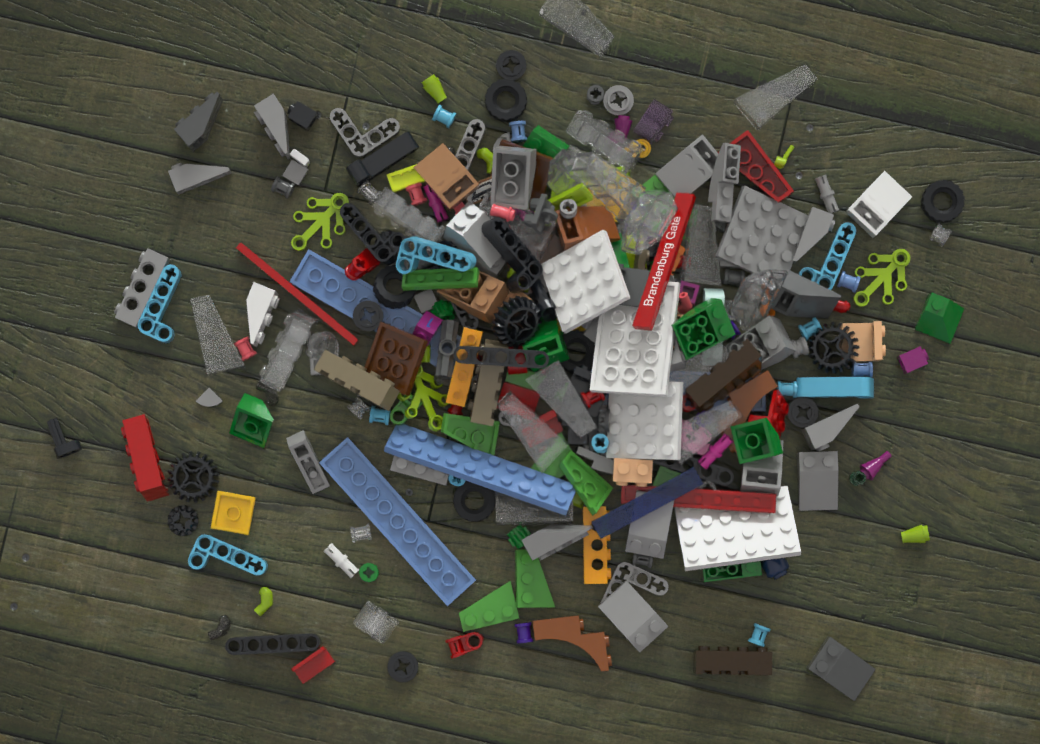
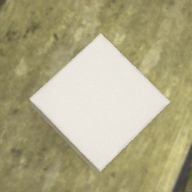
[290,149,310,168]

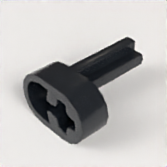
[531,279,558,322]
[47,418,82,459]

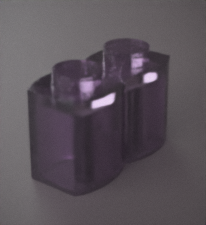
[633,99,674,144]

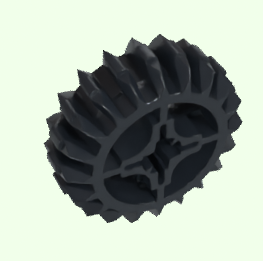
[492,296,542,348]
[808,322,860,374]
[167,451,220,503]

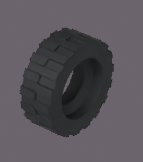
[485,78,527,122]
[921,180,965,223]
[373,265,416,309]
[559,330,595,373]
[453,481,496,522]

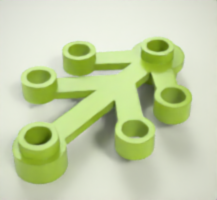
[291,193,349,251]
[853,249,910,307]
[397,365,449,432]

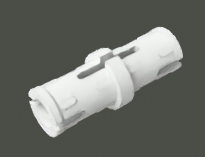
[323,543,359,578]

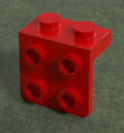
[748,389,789,438]

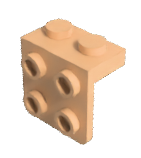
[841,321,886,362]
[612,458,653,487]

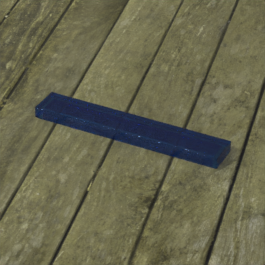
[591,467,703,540]

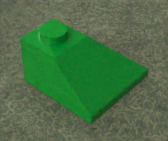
[915,292,964,344]
[229,393,274,448]
[730,418,783,464]

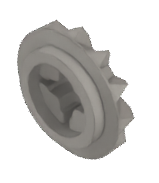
[603,85,634,116]

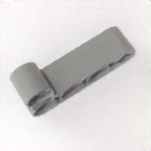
[455,119,485,171]

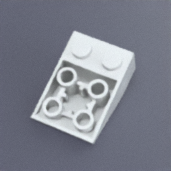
[846,171,912,238]
[246,282,280,347]

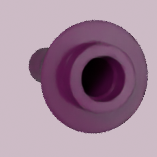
[614,115,633,151]
[859,451,892,480]

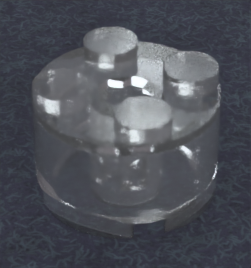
[353,600,399,644]

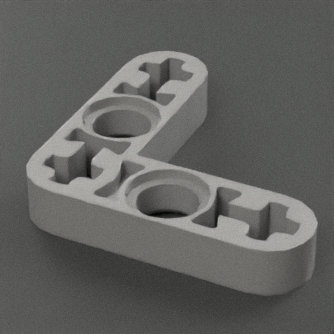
[330,108,400,158]
[600,562,668,604]

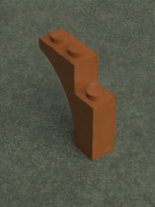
[717,370,778,454]
[533,615,612,671]

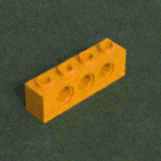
[446,327,484,407]
[583,506,611,584]

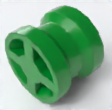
[359,563,379,582]

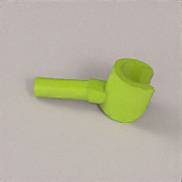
[774,145,794,169]

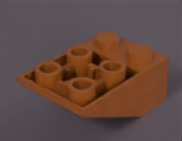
[554,206,621,251]

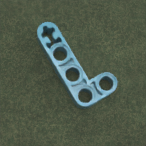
[798,222,856,290]
[396,236,476,274]
[138,265,181,343]
[796,377,874,398]
[188,534,268,575]

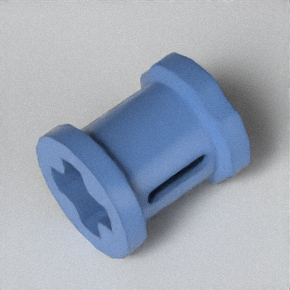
[509,121,527,143]
[837,271,861,293]
[851,362,873,378]

